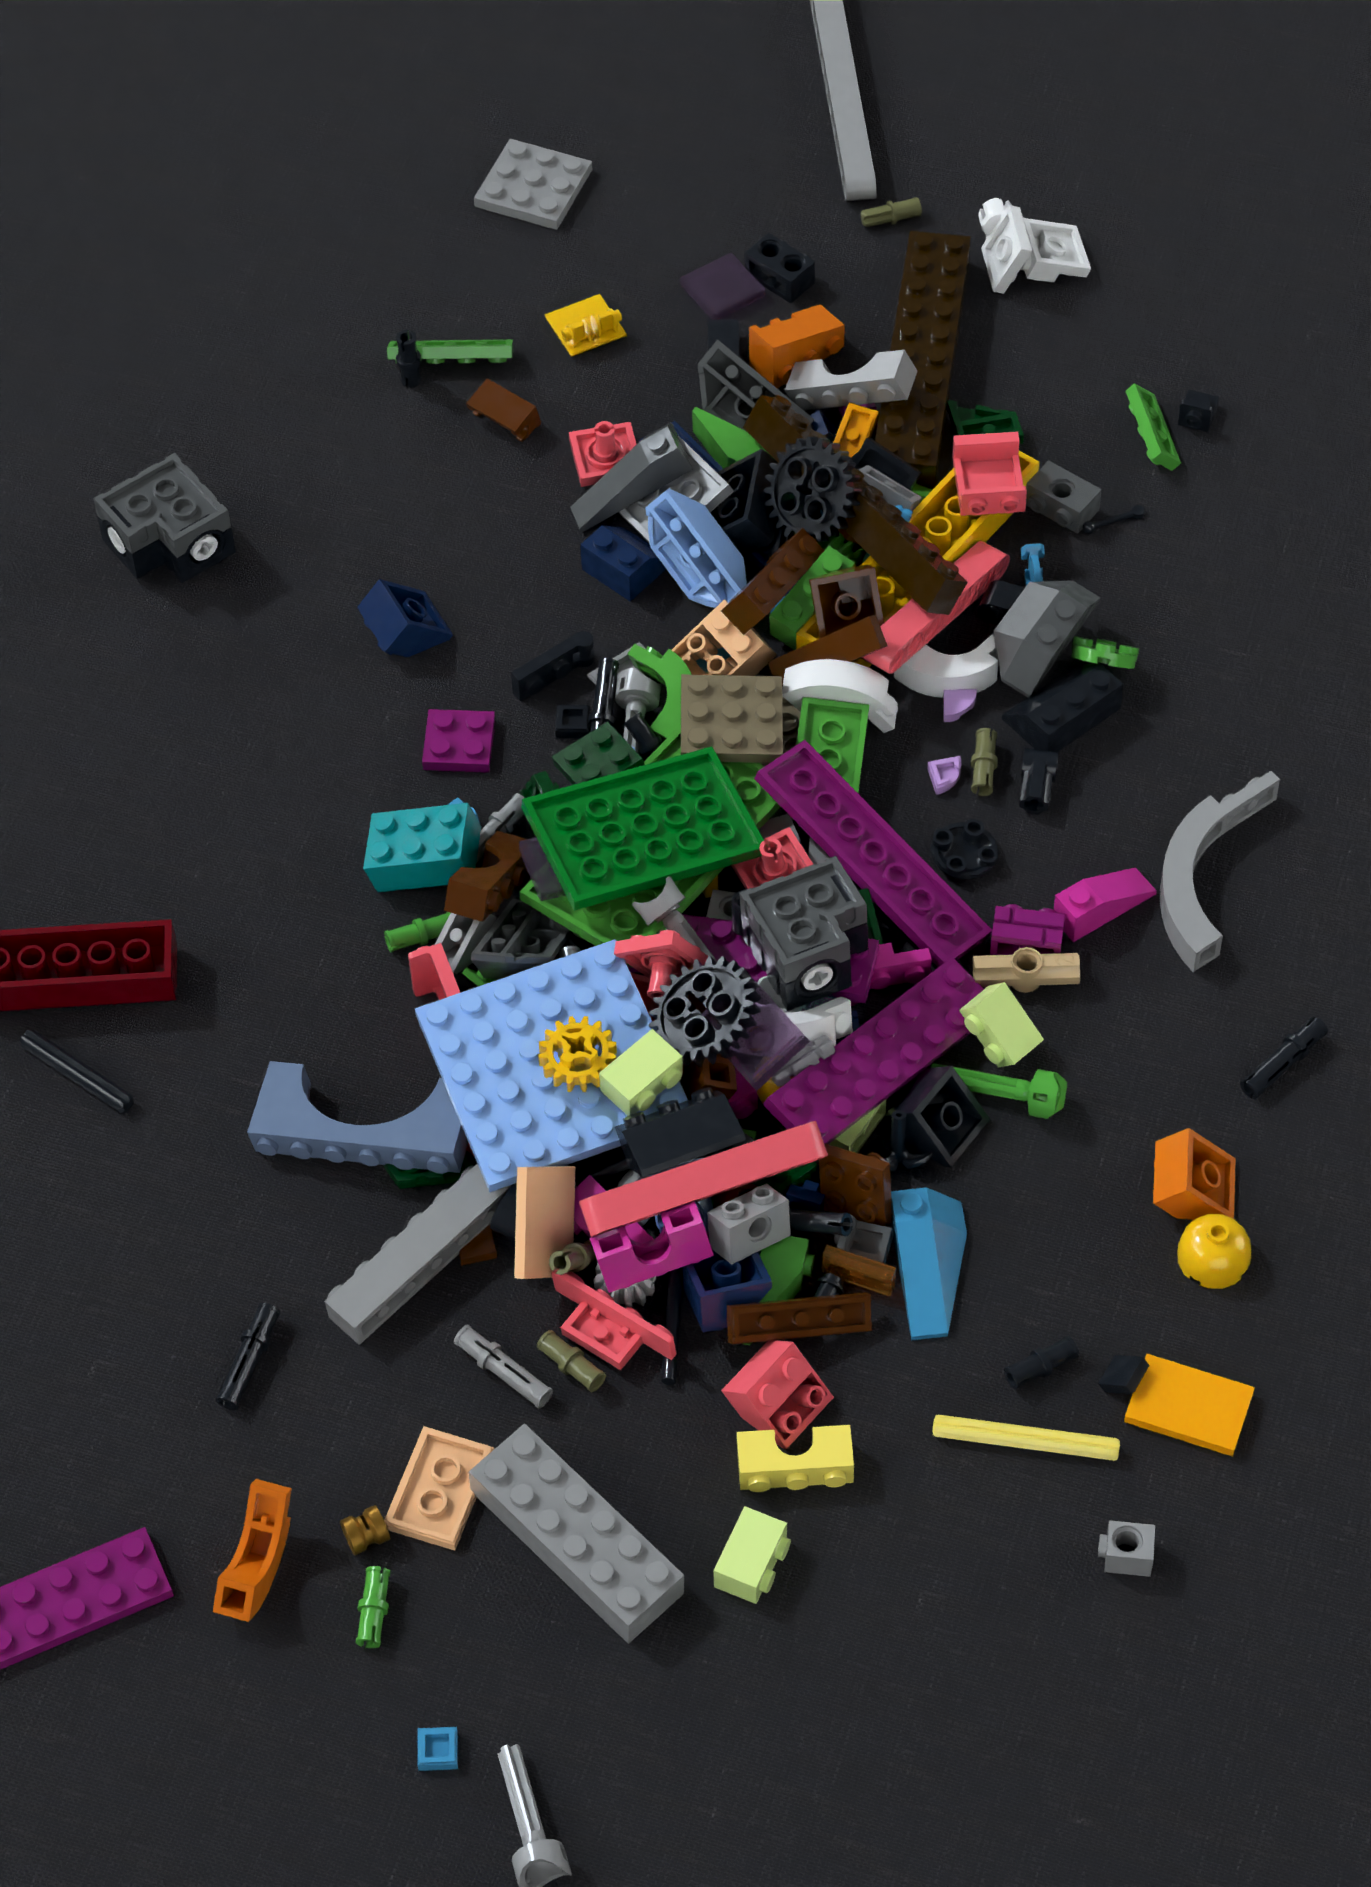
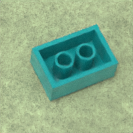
[363,803,481,892]

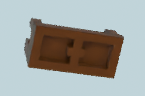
[466,378,541,442]

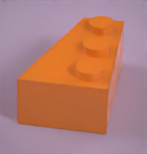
[749,304,845,389]

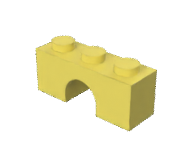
[737,1425,854,1492]

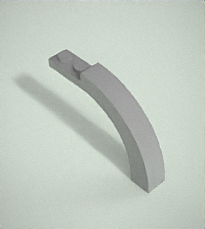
[1160,771,1280,972]

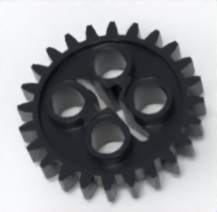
[764,437,862,542]
[649,956,761,1068]

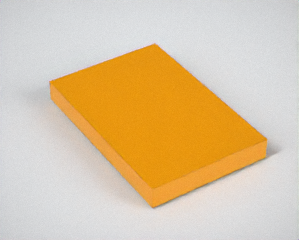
[1124,1354,1255,1457]

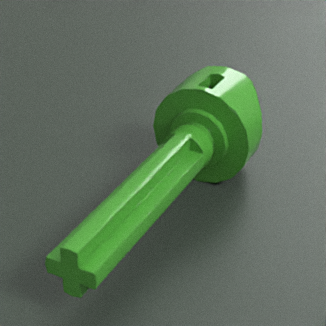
[931,1063,1067,1119]

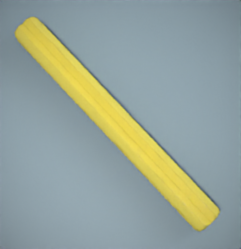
[932,1414,1120,1461]

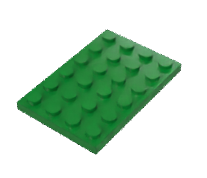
[521,746,767,911]

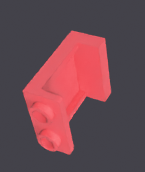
[952,432,1027,516]
[408,943,461,1000]

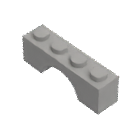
[785,350,917,411]

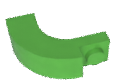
[628,644,692,743]

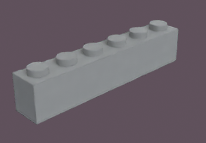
[324,1164,511,1345]

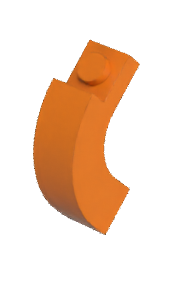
[213,1479,292,1622]

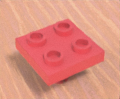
[569,421,636,487]
[731,827,813,889]
[614,930,708,999]

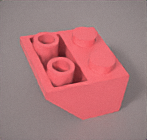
[721,1340,834,1449]

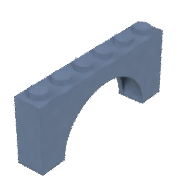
[247,1061,468,1174]

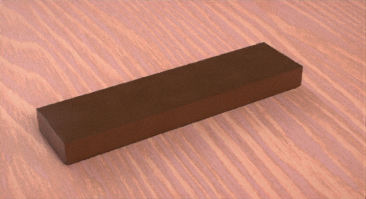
[768,615,887,687]
[727,1292,872,1344]

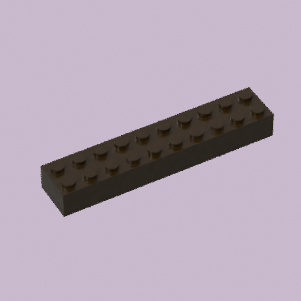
[875,231,971,490]

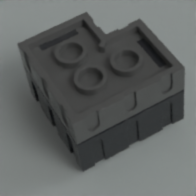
[93,453,236,583]
[739,856,869,1011]

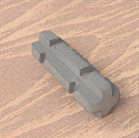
[769,1035,835,1087]

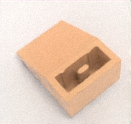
[672,599,777,676]

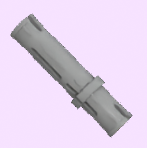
[476,793,525,864]
[454,1325,553,1409]

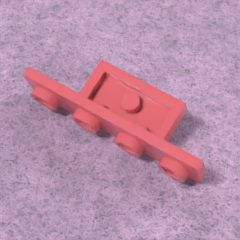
[551,1269,677,1370]

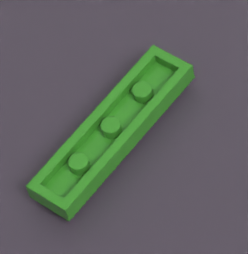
[387,339,514,364]

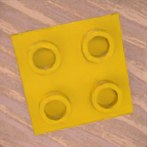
[544,294,627,357]

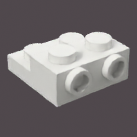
[1020,218,1091,282]

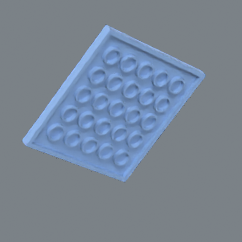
[415,939,688,1192]

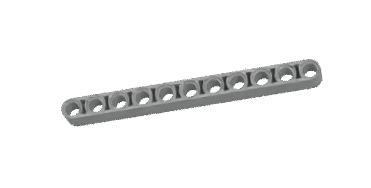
[810,0,877,201]

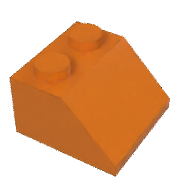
[1153,1128,1236,1220]

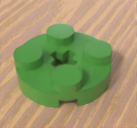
[1071,636,1139,669]

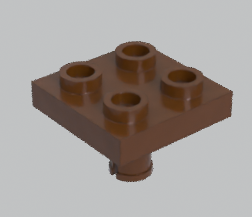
[819,1144,892,1227]

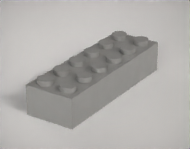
[469,1423,684,1644]

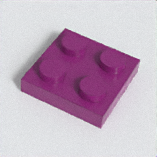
[422,709,495,773]

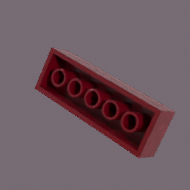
[0,919,177,1011]

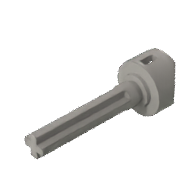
[615,668,661,755]
[632,876,717,962]
[497,1744,572,1887]

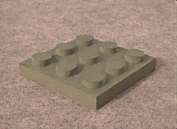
[681,674,783,763]

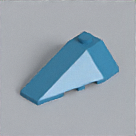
[891,1187,967,1341]

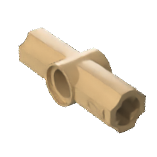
[973,947,1080,993]

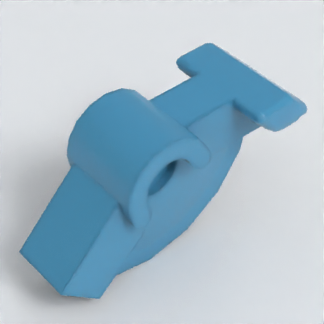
[1021,543,1045,586]

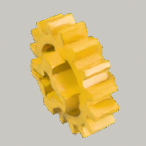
[538,1016,617,1092]

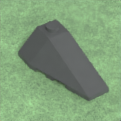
[570,422,693,532]

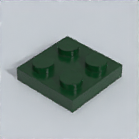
[552,722,645,785]

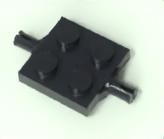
[839,438,923,504]

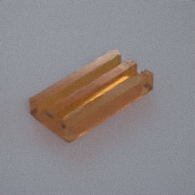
[822,1245,896,1296]

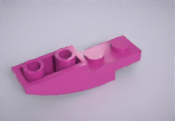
[802,943,932,1011]

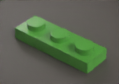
[1126,383,1181,471]

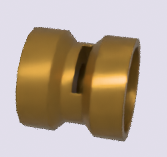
[340,1505,390,1555]

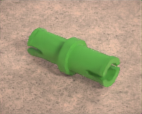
[384,912,451,952]
[356,1566,391,1648]

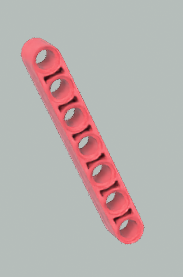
[862,541,1010,674]
[579,1121,828,1237]

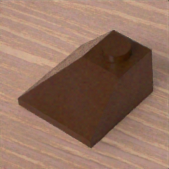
[809,565,884,639]

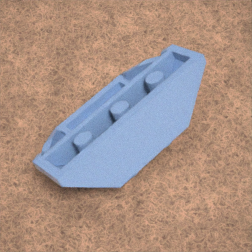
[645,488,747,608]

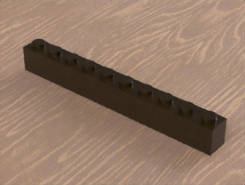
[743,395,968,615]

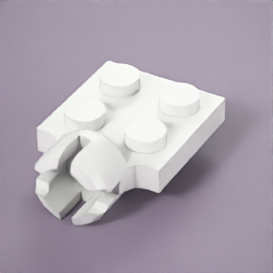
[978,198,1032,294]

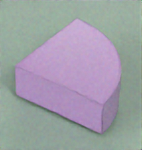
[943,689,977,722]
[927,756,961,795]

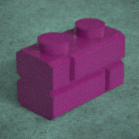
[990,904,1065,955]

